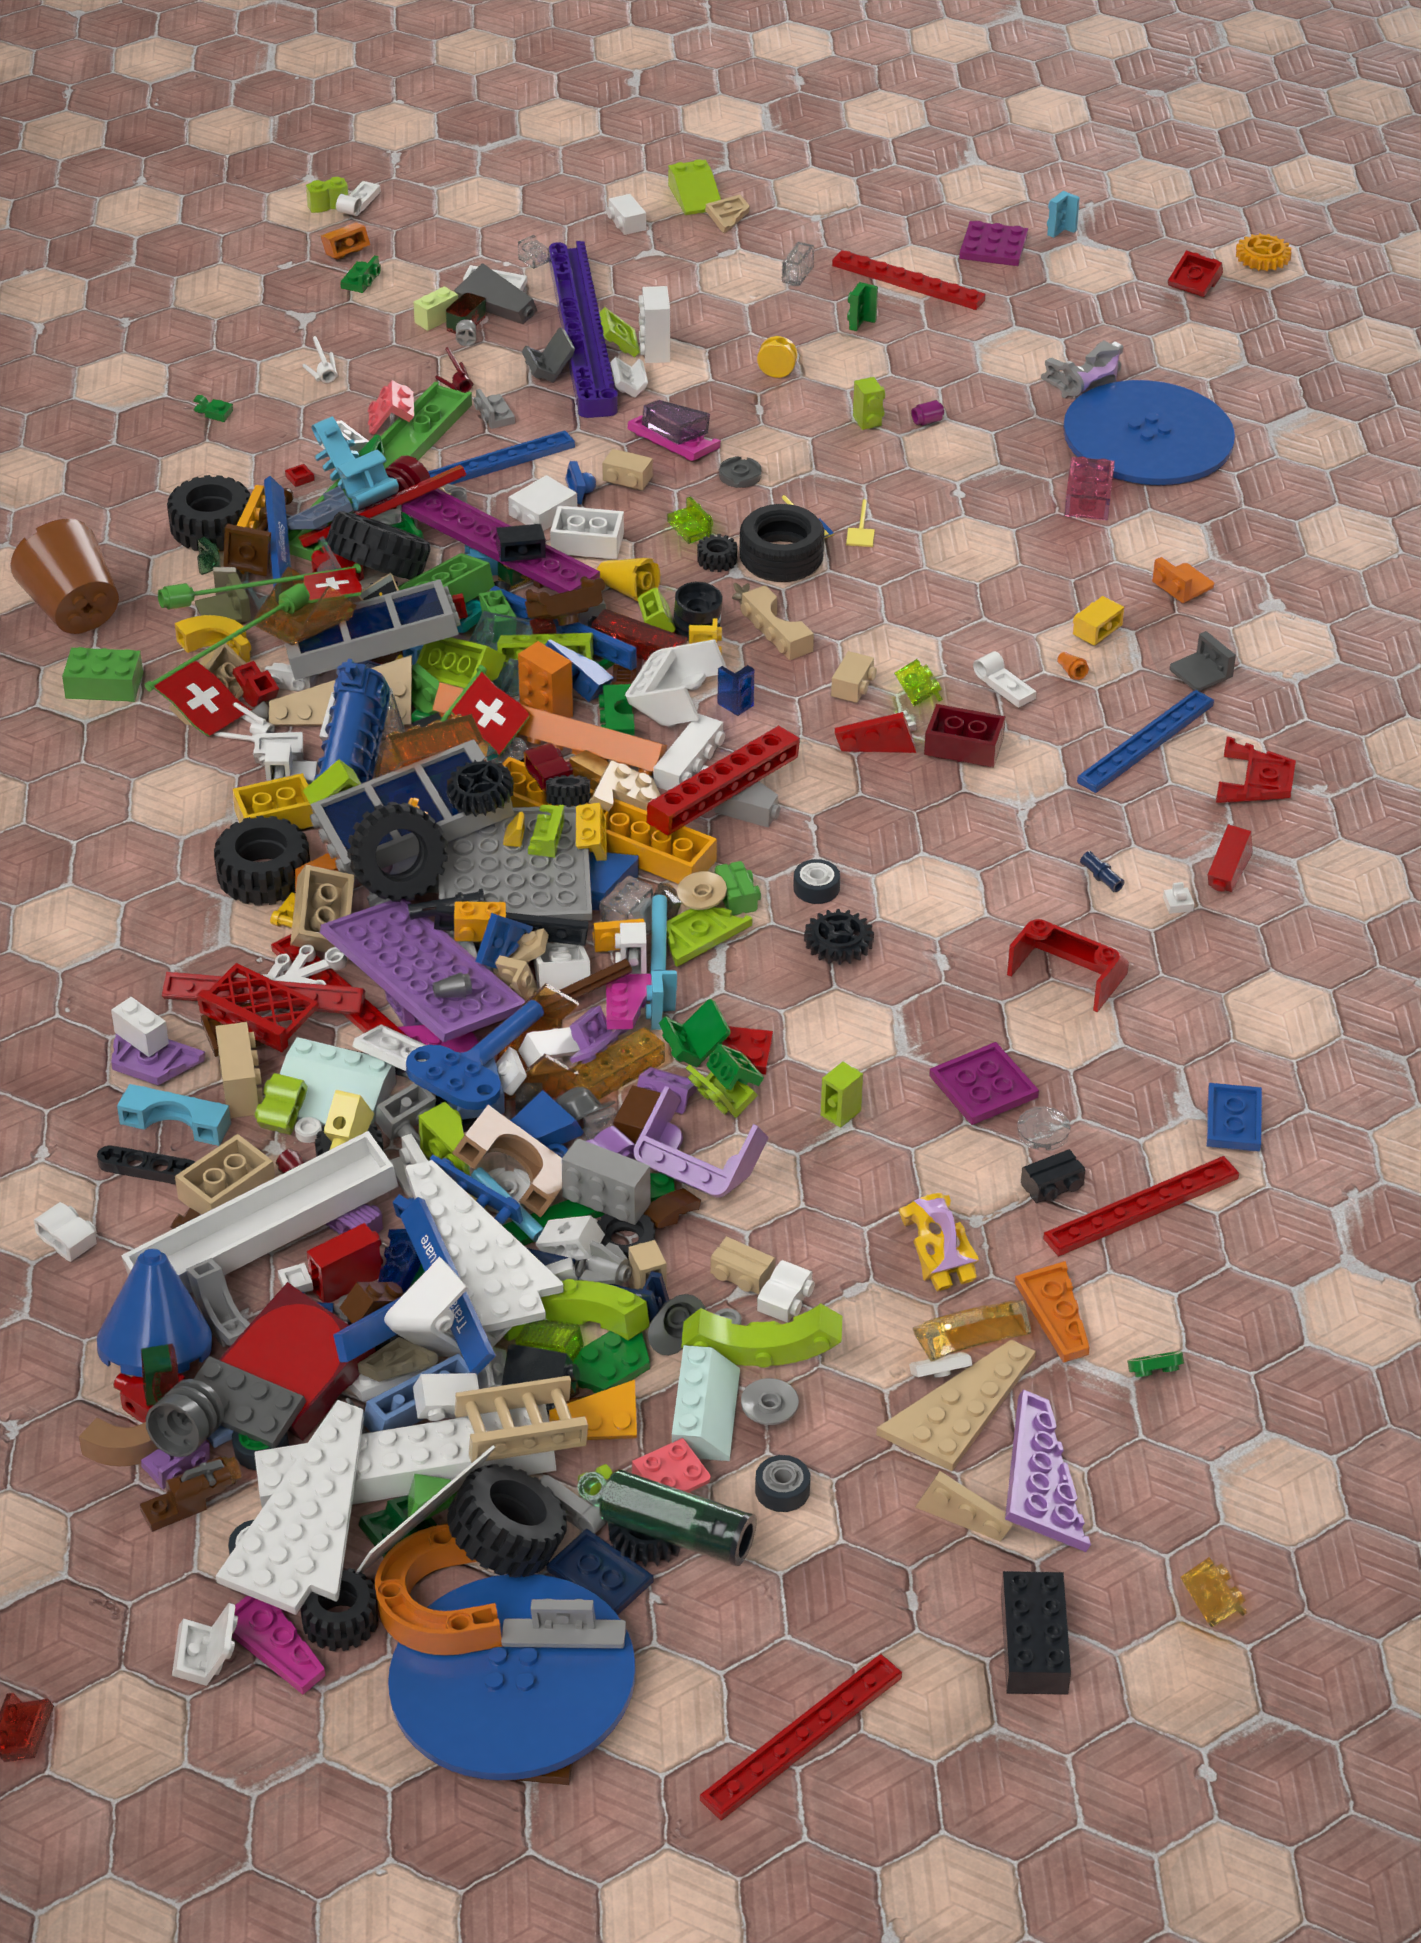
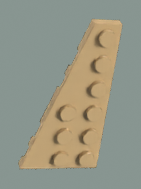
[876,1340,1036,1471]

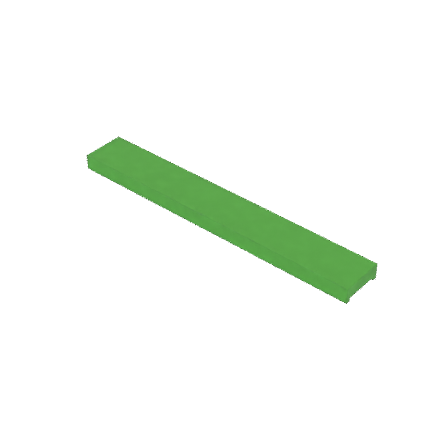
[288,382,472,561]

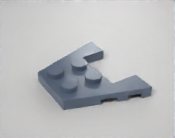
[286,486,353,530]

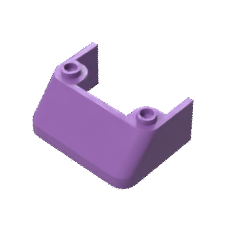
[633,1086,768,1198]

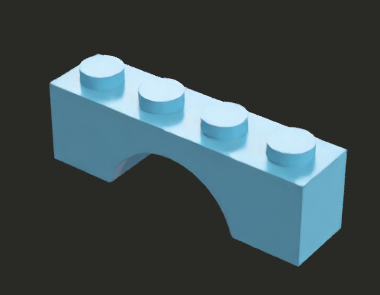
[117,1084,231,1146]

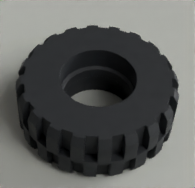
[326,511,431,580]

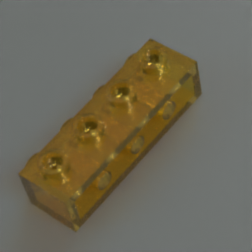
[563,1027,665,1101]

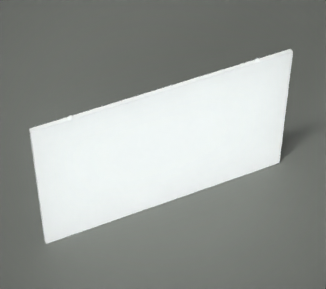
[355,1445,495,1574]

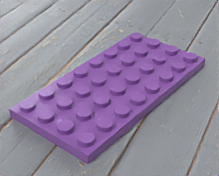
[320,899,527,1042]

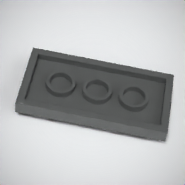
[194,1356,306,1448]

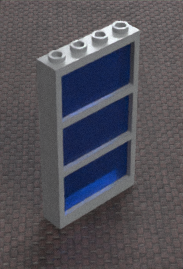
[280,579,461,680]
[310,739,514,880]

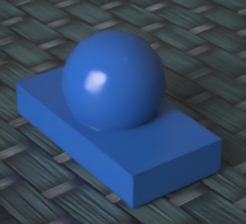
[565,461,596,504]

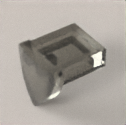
[654,883,682,921]

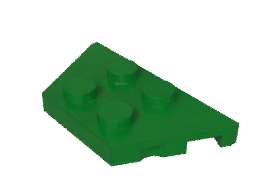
[569,1331,650,1393]

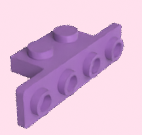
[569,1005,629,1064]

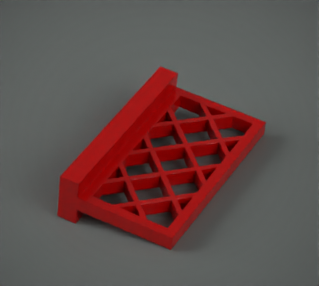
[197,963,319,1052]

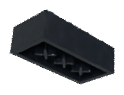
[1001,1571,1071,1695]

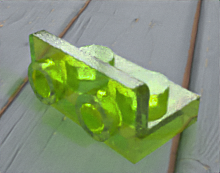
[667,496,713,544]
[894,658,943,706]

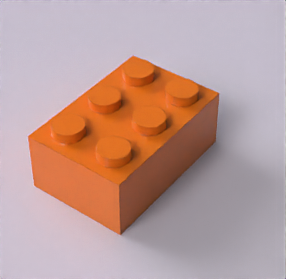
[518,641,573,718]

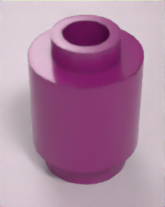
[911,400,945,426]

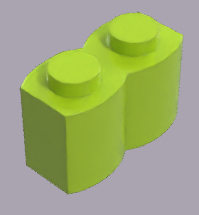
[306,177,348,213]
[255,1073,308,1135]

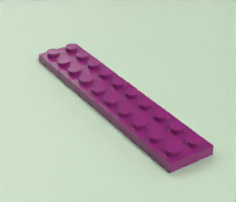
[401,488,600,593]

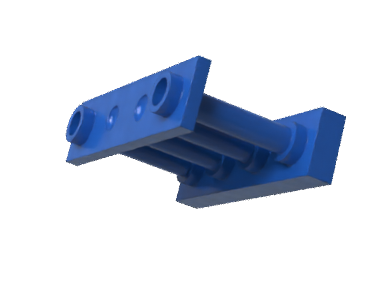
[393,1155,523,1225]

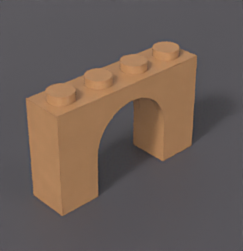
[452,1105,562,1217]

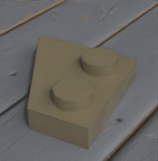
[357,1337,439,1382]

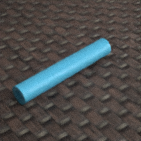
[651,895,667,971]
[470,1167,544,1242]

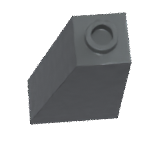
[454,263,537,324]

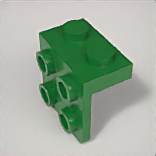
[659,999,730,1068]

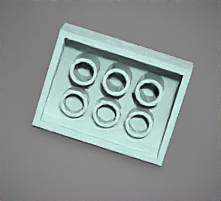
[280,1037,396,1126]

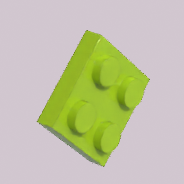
[599,307,640,357]

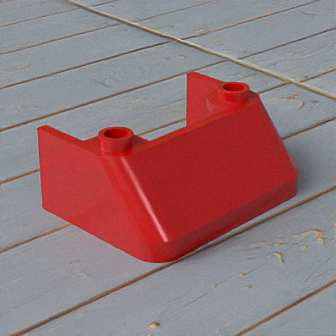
[1007,919,1129,1012]

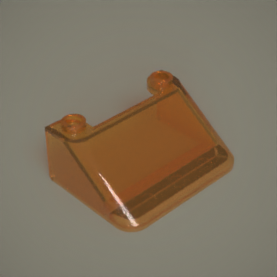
[254,567,357,645]

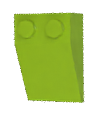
[668,159,721,216]
[418,1102,470,1176]

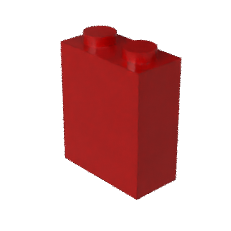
[307,1223,383,1303]

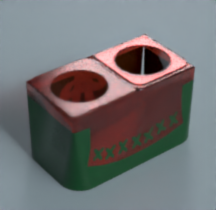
[446,293,486,334]
[141,1343,179,1406]

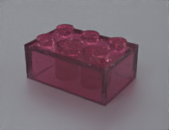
[1064,457,1115,520]

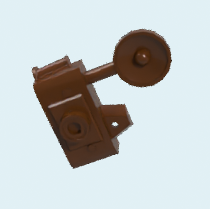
[525,576,605,626]

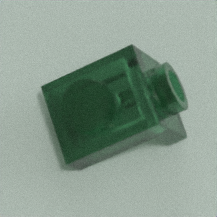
[197,537,221,575]

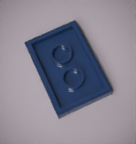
[546,1528,654,1615]

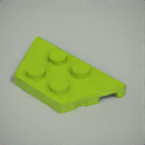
[666,906,753,967]

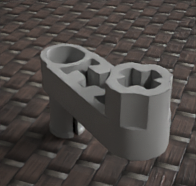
[540,1475,622,1534]

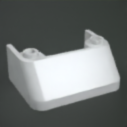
[625,640,728,727]
[384,1257,512,1358]

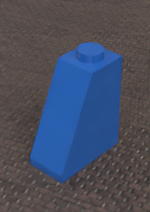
[589,851,639,911]
[508,1090,584,1157]

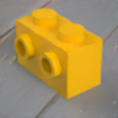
[1073,596,1124,646]

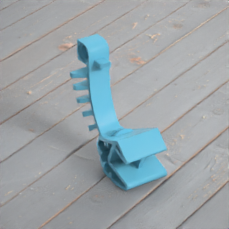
[311,416,399,512]

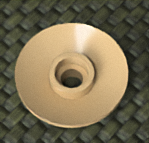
[677,871,727,910]

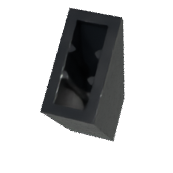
[501,1344,580,1394]

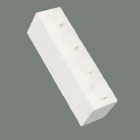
[654,714,725,791]

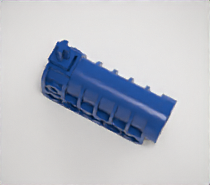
[314,659,391,784]

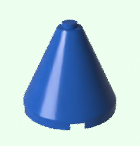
[97,1249,212,1377]

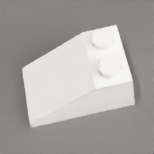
[533,943,590,996]

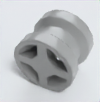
[456,320,476,346]

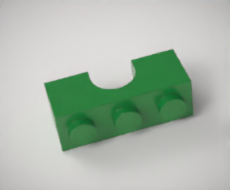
[599,684,635,736]

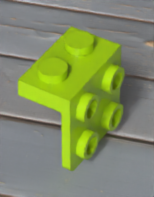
[686,1064,758,1118]

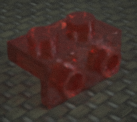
[0,1693,54,1762]

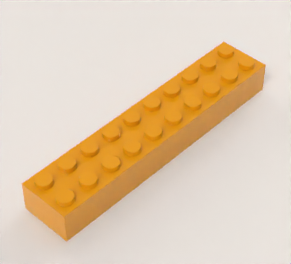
[503,757,717,884]

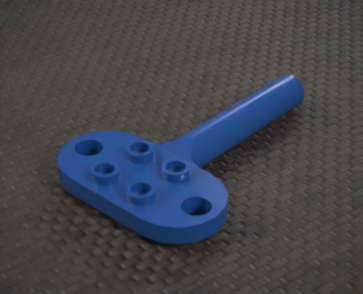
[406,1000,544,1110]

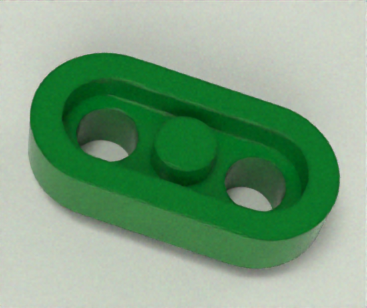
[1127,1351,1184,1377]

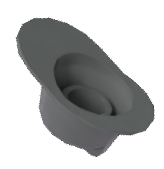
[556,1087,616,1121]
[647,1294,706,1356]

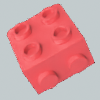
[368,380,414,435]
[632,1438,711,1503]

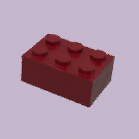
[924,704,1006,768]

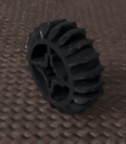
[446,758,514,817]
[608,1492,689,1567]

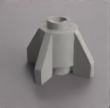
[579,1241,632,1286]

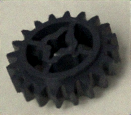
[804,909,874,965]

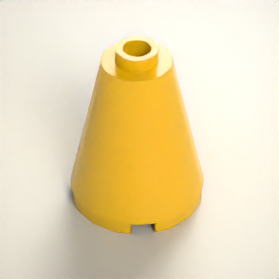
[596,558,661,602]

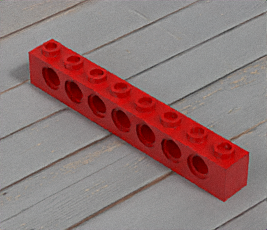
[646,725,800,836]

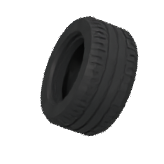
[739,504,825,582]

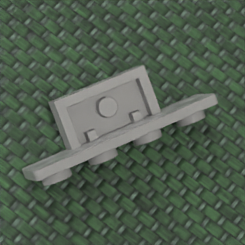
[501,1599,626,1648]

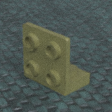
[195,572,251,623]

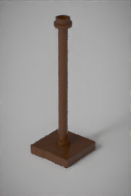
[223,488,294,576]

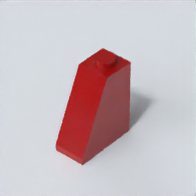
[1207,824,1253,892]

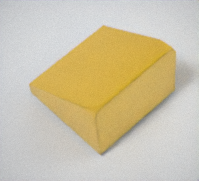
[503,812,525,847]

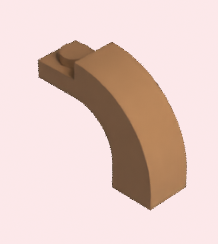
[79,1417,159,1467]

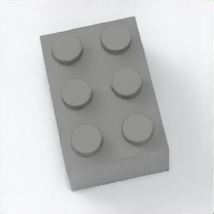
[561,1138,651,1225]

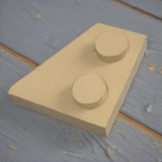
[705,194,750,234]

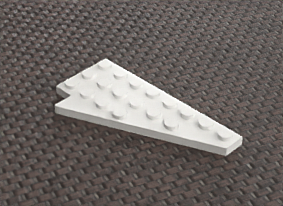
[405,1160,563,1333]
[216,1400,364,1615]

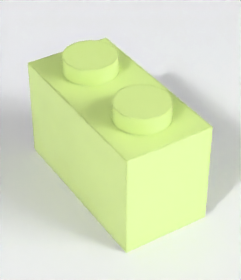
[413,286,459,331]

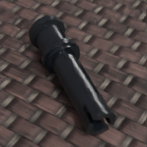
[408,888,486,920]

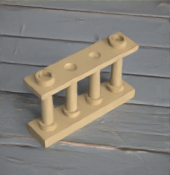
[454,1376,588,1464]

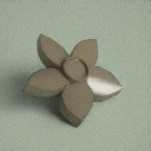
[732,583,750,604]

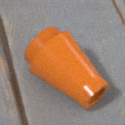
[1057,652,1089,680]

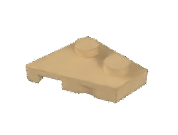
[493,928,549,980]

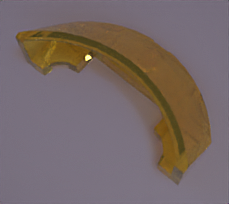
[913,1300,1031,1362]

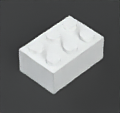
[639,286,670,363]
[550,505,624,559]

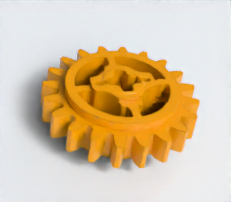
[1236,233,1292,271]

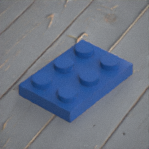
[1206,1083,1262,1152]

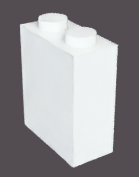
[508,475,577,531]

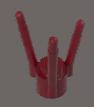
[435,347,474,393]

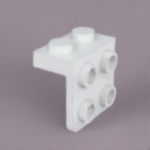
[172,1603,238,1686]

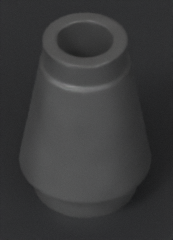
[432,972,472,998]

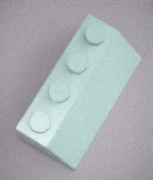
[672,1345,740,1461]

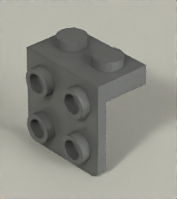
[522,328,575,383]
[1169,631,1236,691]

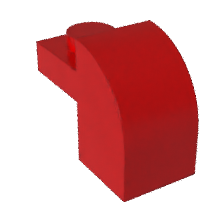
[232,661,279,707]

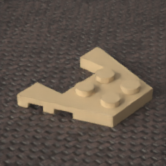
[589,760,660,812]

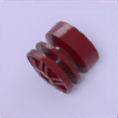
[385,455,431,509]

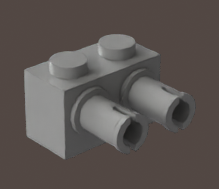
[375,1083,436,1149]

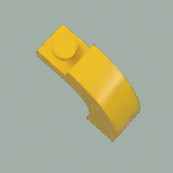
[175,615,252,663]

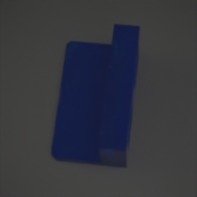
[717,665,755,716]

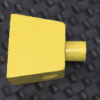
[324,1090,374,1150]

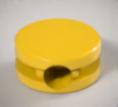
[757,336,798,378]

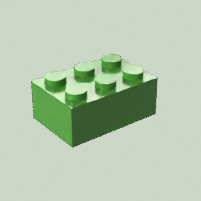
[62,647,143,702]

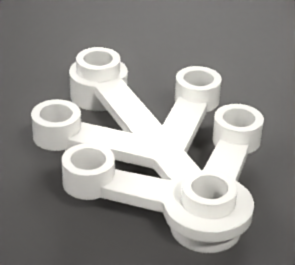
[263,944,347,985]

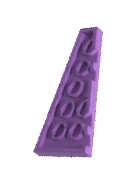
[1005,1390,1091,1552]

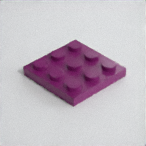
[959,221,1028,266]
[929,1042,1039,1125]

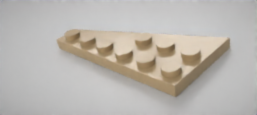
[269,655,412,726]

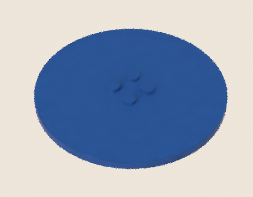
[1063,380,1235,485]
[388,1574,636,1780]

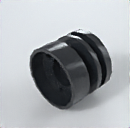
[673,581,723,641]

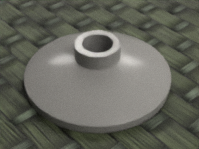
[741,1378,799,1425]

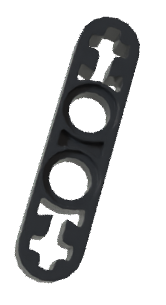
[97,1145,195,1185]

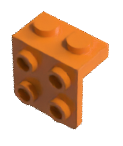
[1152,557,1214,603]

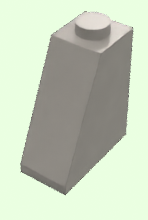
[715,781,781,828]

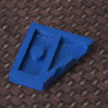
[475,913,533,969]

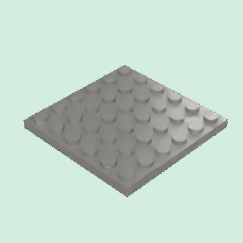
[437,806,592,921]

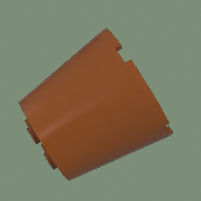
[10,519,119,634]

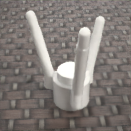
[302,336,338,383]
[214,702,275,743]

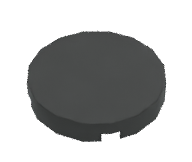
[719,456,762,488]

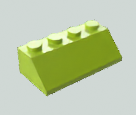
[416,637,506,689]

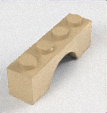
[740,585,814,660]

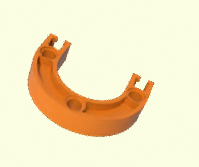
[375,1523,502,1655]

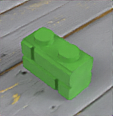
[715,861,761,916]

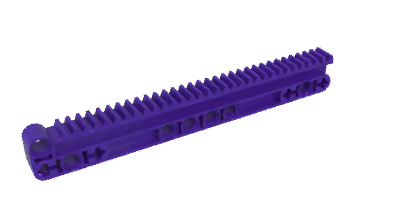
[549,241,618,418]

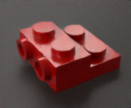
[1168,250,1223,297]

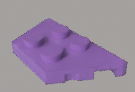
[111,1034,206,1085]

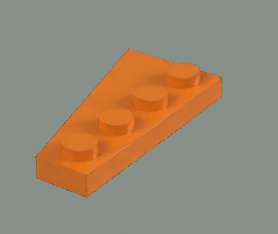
[1015,1261,1090,1363]

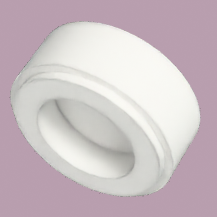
[295,1117,322,1143]

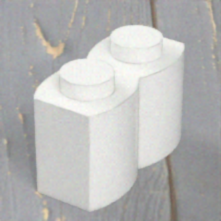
[34,1202,97,1262]
[757,1260,815,1323]

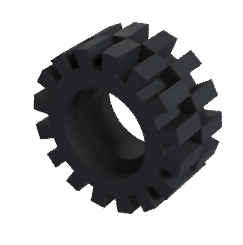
[697,534,738,572]
[546,775,590,807]

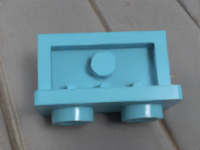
[1047,191,1080,238]
[645,970,677,1030]

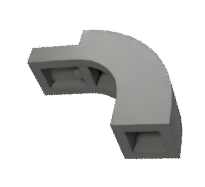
[186,1258,250,1347]

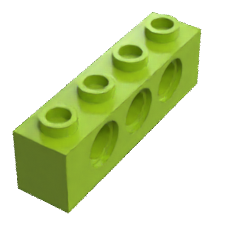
[497,633,594,666]

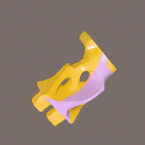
[898,1193,979,1292]

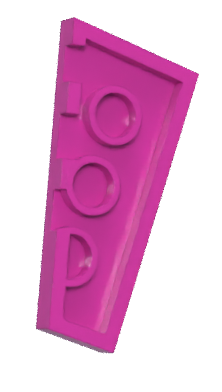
[627,415,721,461]
[606,974,651,1029]

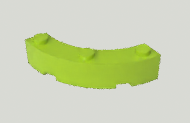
[503,1279,649,1341]
[681,1303,843,1368]

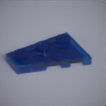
[378,1229,421,1293]

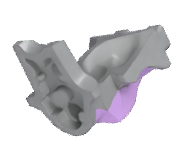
[1041,340,1124,398]

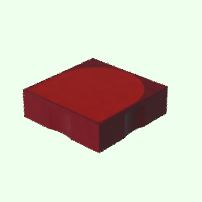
[219,1282,376,1441]

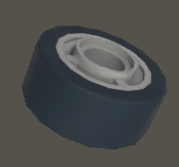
[755,1455,811,1512]

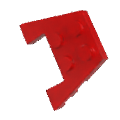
[1216,736,1296,803]

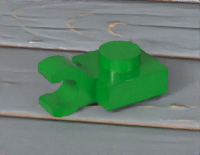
[193,395,233,422]

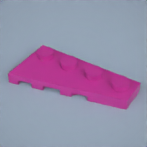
[232,1595,325,1695]

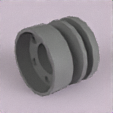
[146,1379,224,1457]

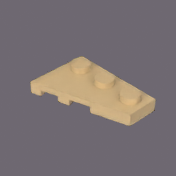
[915,1471,1013,1542]

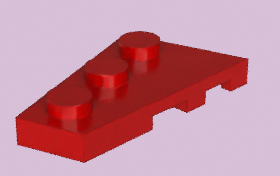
[835,712,916,753]

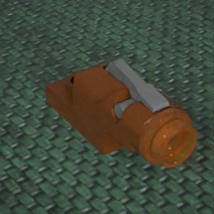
[140,1456,242,1532]

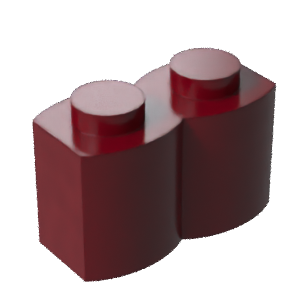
[523,743,573,792]

